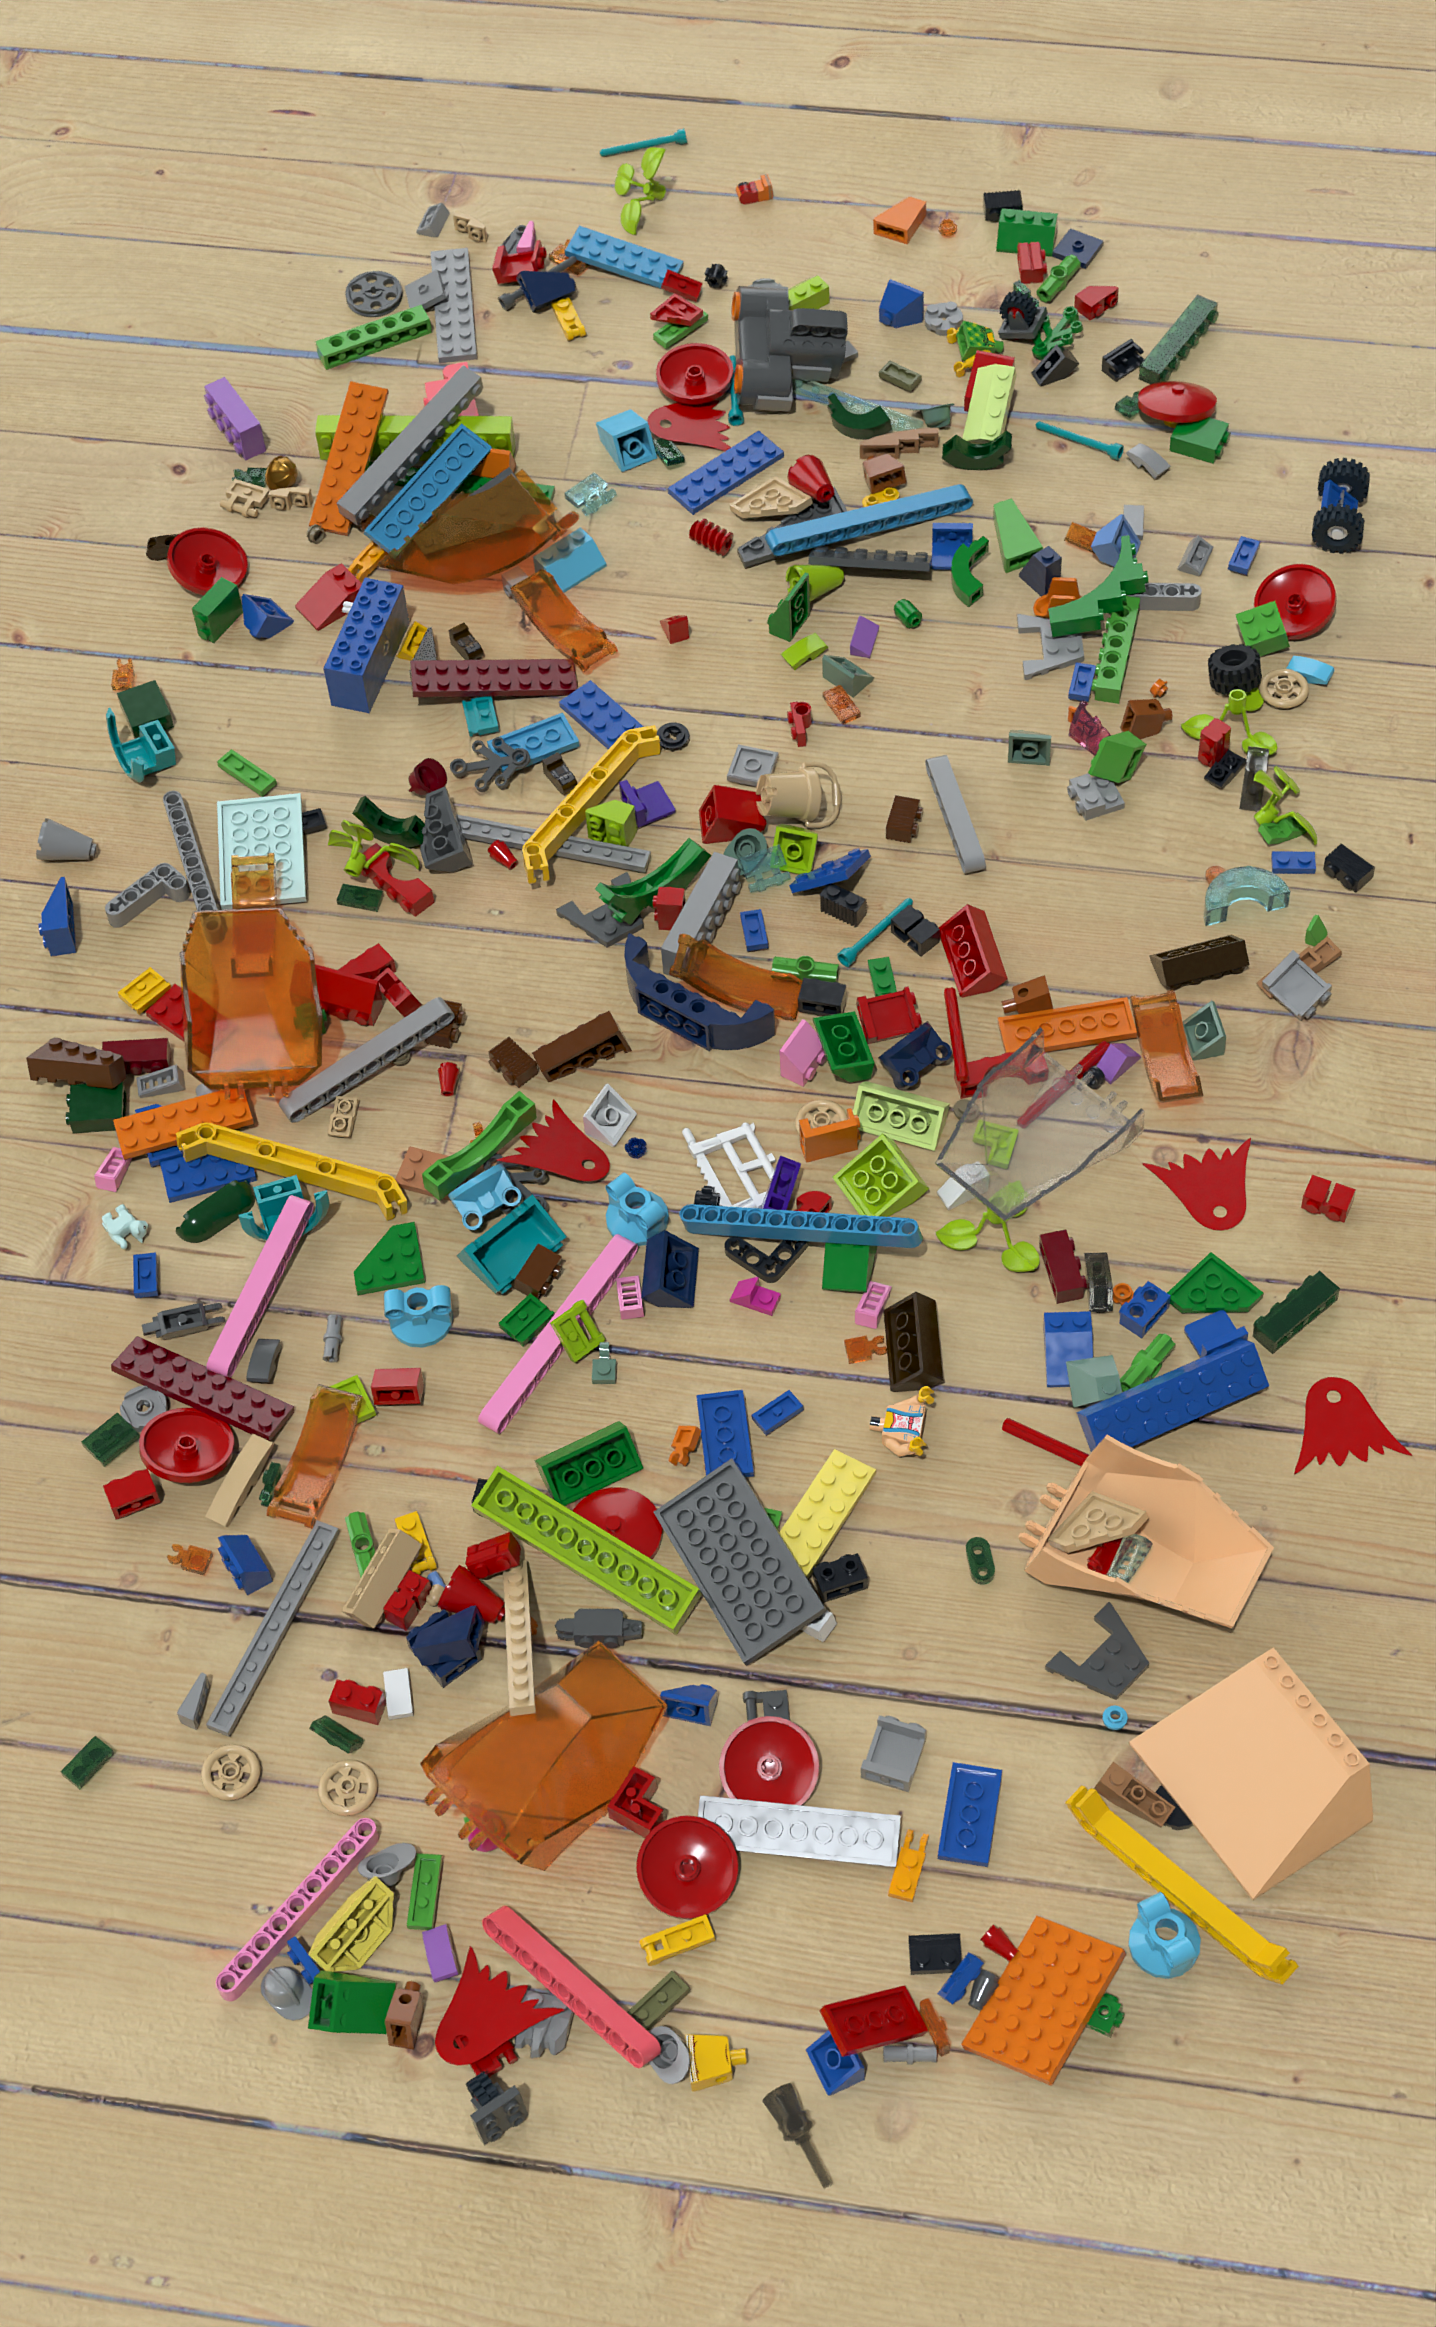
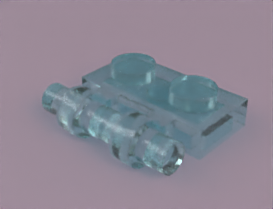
[565,473,616,516]
[739,845,791,893]

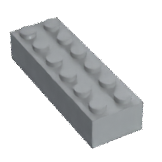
[661,852,741,981]

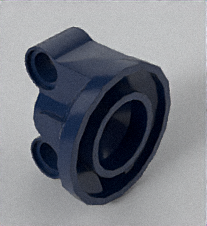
[878,1021,952,1090]

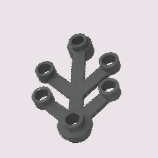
[450,737,530,792]
[483,1153,549,1214]

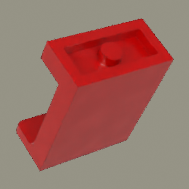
[492,240,547,284]
[856,986,922,1044]

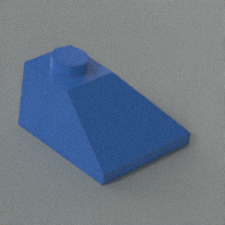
[879,279,924,328]
[242,594,294,639]
[660,1684,718,1727]

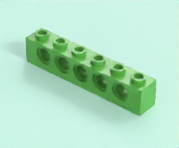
[315,305,432,370]
[1092,596,1140,704]

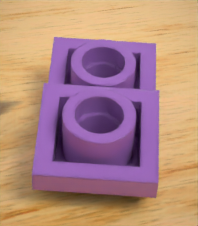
[422,1924,459,1983]

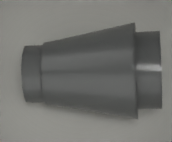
[968,1969,999,2011]

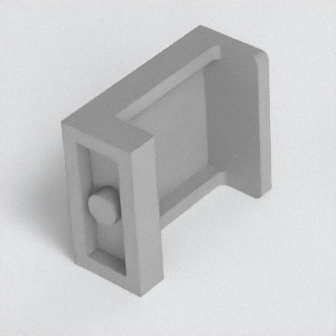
[1262,950,1332,1021]
[861,1716,926,1792]

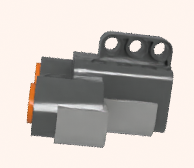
[731,284,848,412]

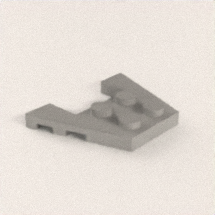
[1017,614,1084,680]

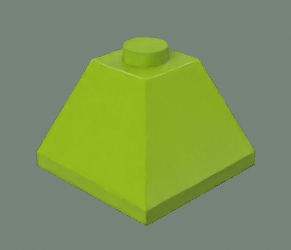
[769,824,818,874]

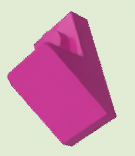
[730,1277,781,1316]

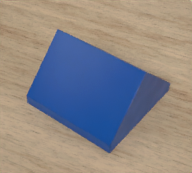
[806,2030,865,2096]

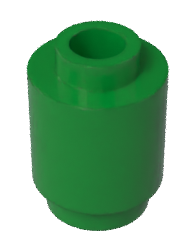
[894,599,922,628]

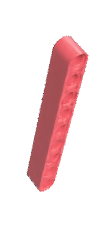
[482,1906,661,2068]

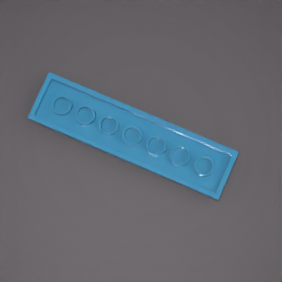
[364,423,493,558]

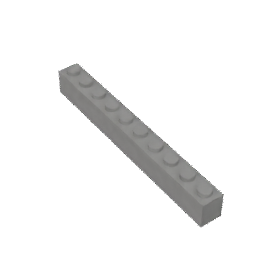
[337,365,483,525]

